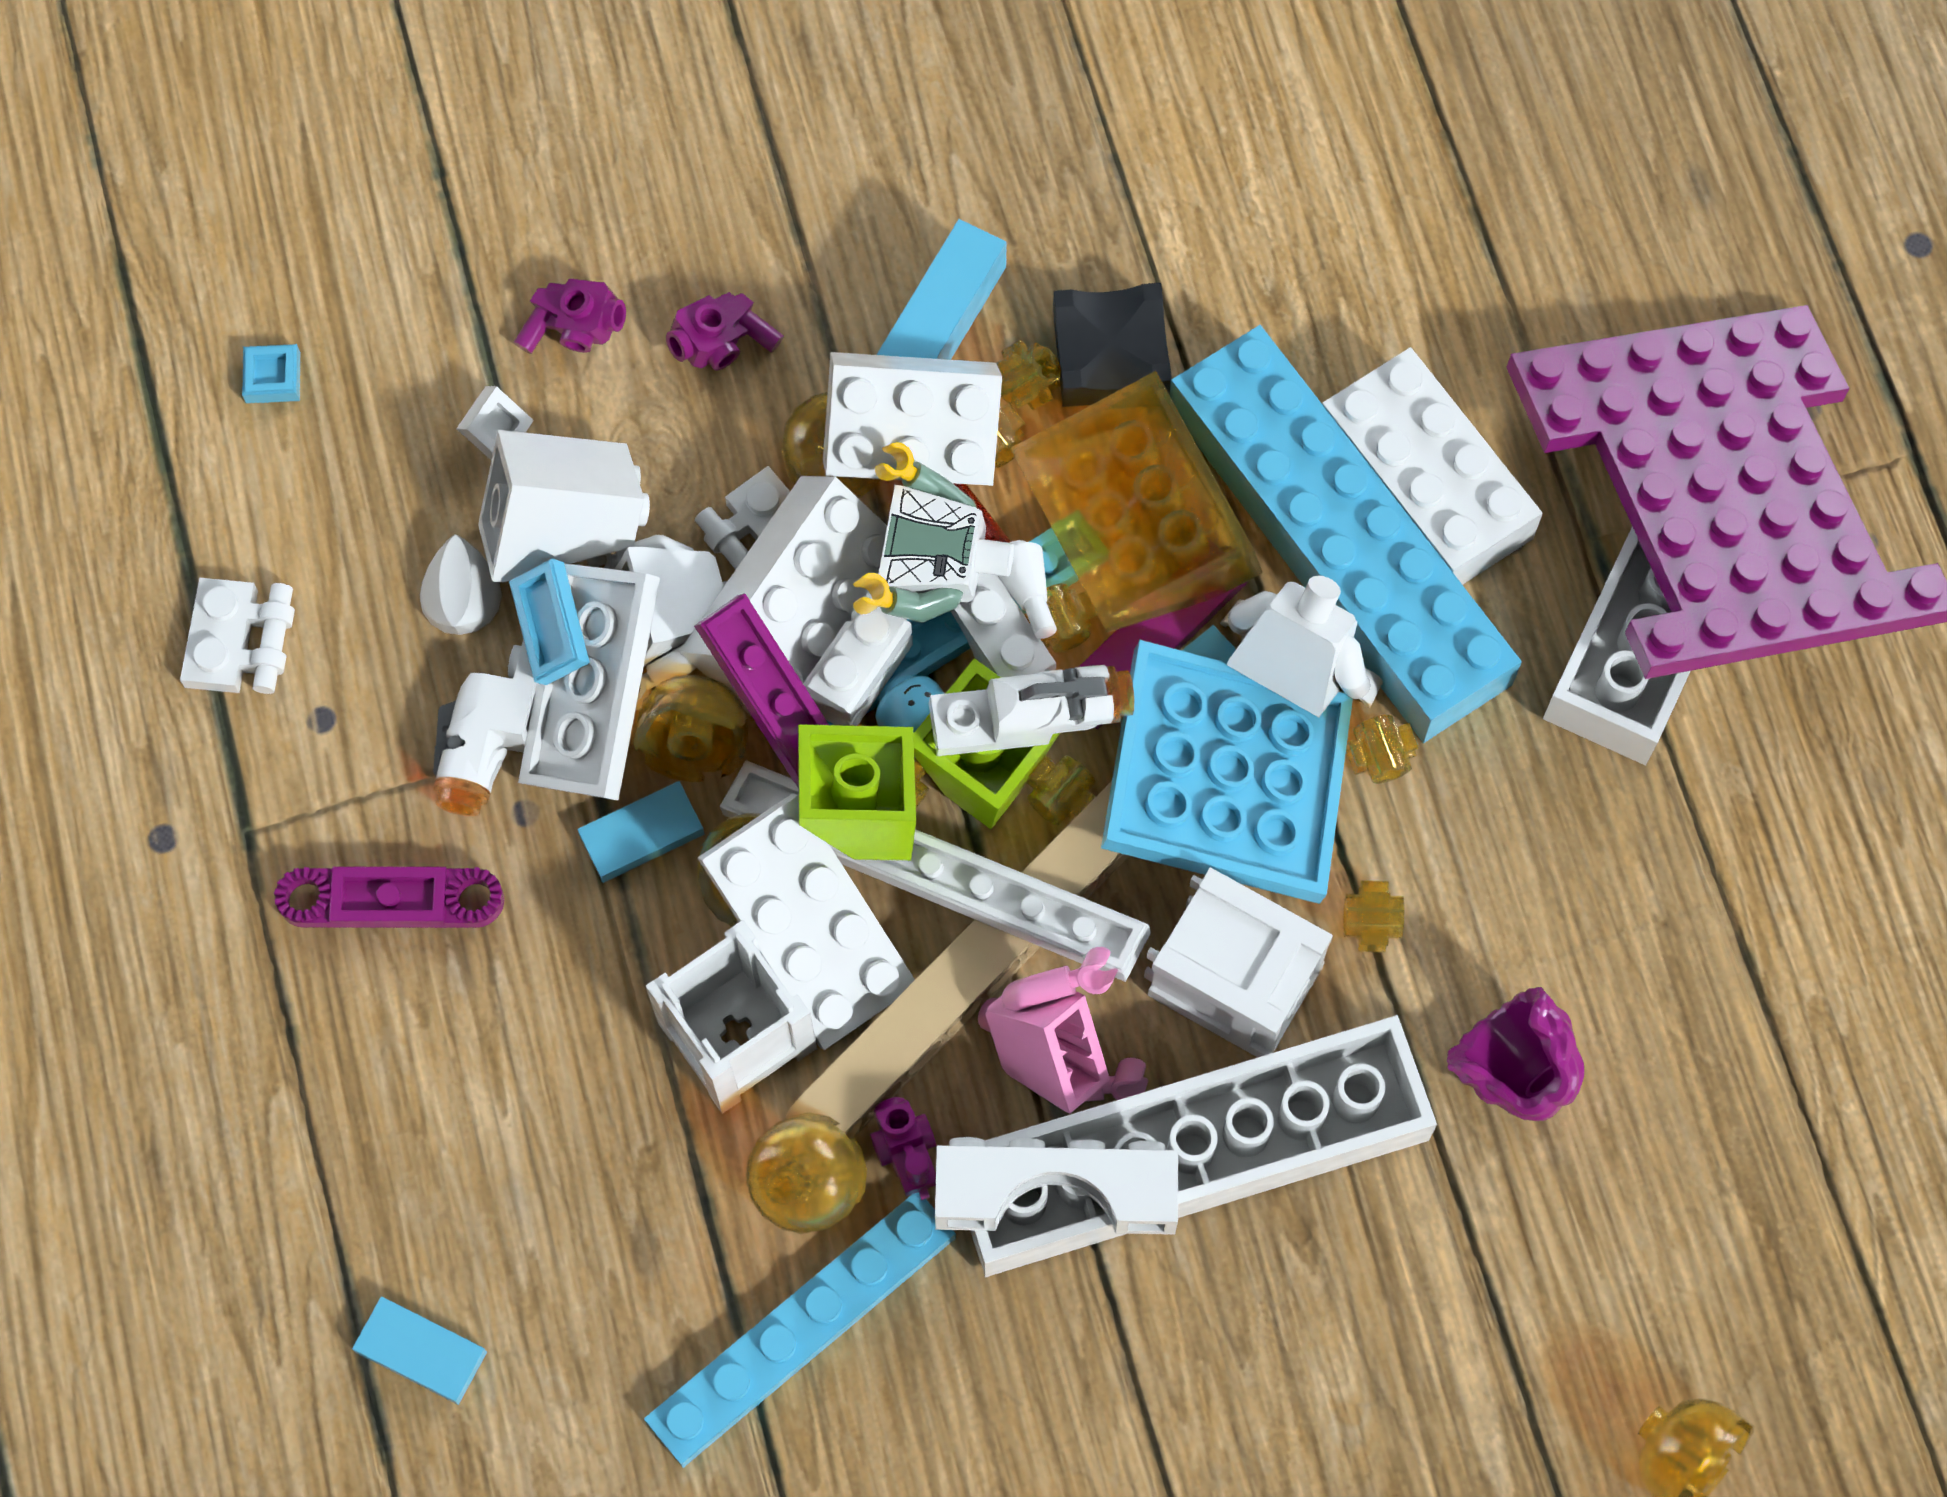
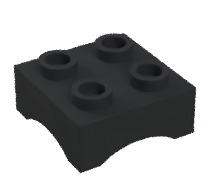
[1053,283,1172,407]

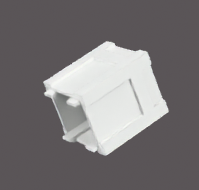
[1144,867,1333,1057]
[646,919,817,1114]

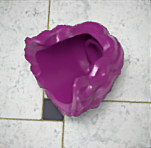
[1447,987,1584,1121]

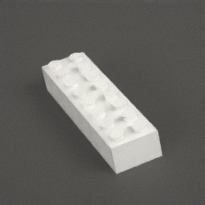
[970,1015,1437,1277]

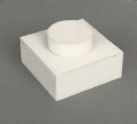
[456,386,534,460]

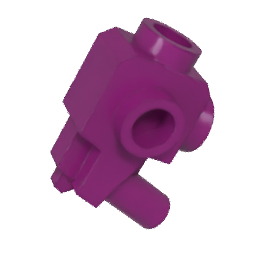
[513,279,626,354]
[666,292,784,371]
[870,1097,937,1200]

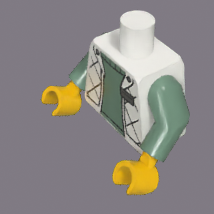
[853,442,1014,623]

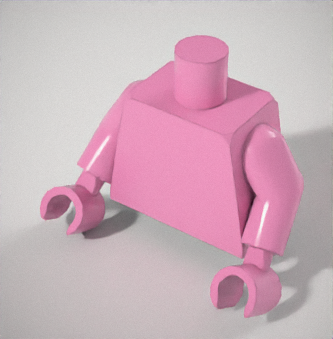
[978,947,1148,1114]

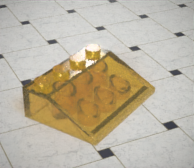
[1010,371,1263,632]

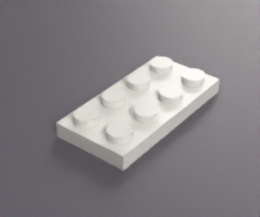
[518,563,660,800]
[698,793,915,1050]

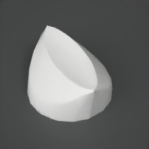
[420,534,502,635]

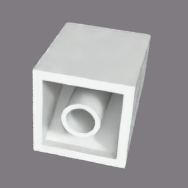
[478,430,650,582]

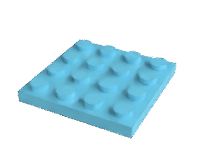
[1101,640,1353,904]

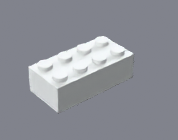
[1322,347,1543,585]
[679,476,887,715]
[1543,527,1690,766]

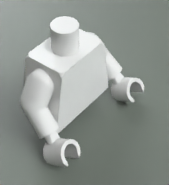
[586,535,728,710]
[1220,575,1383,717]

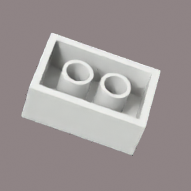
[823,352,1002,486]

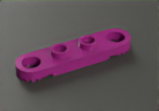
[274,867,505,928]

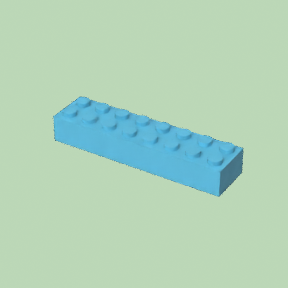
[1168,325,1522,743]

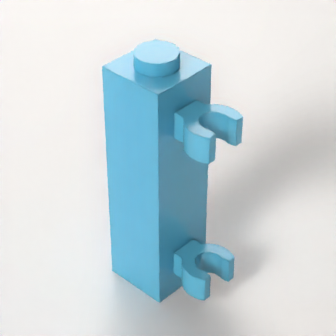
[877,219,1007,360]

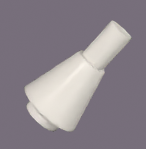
[998,540,1057,639]

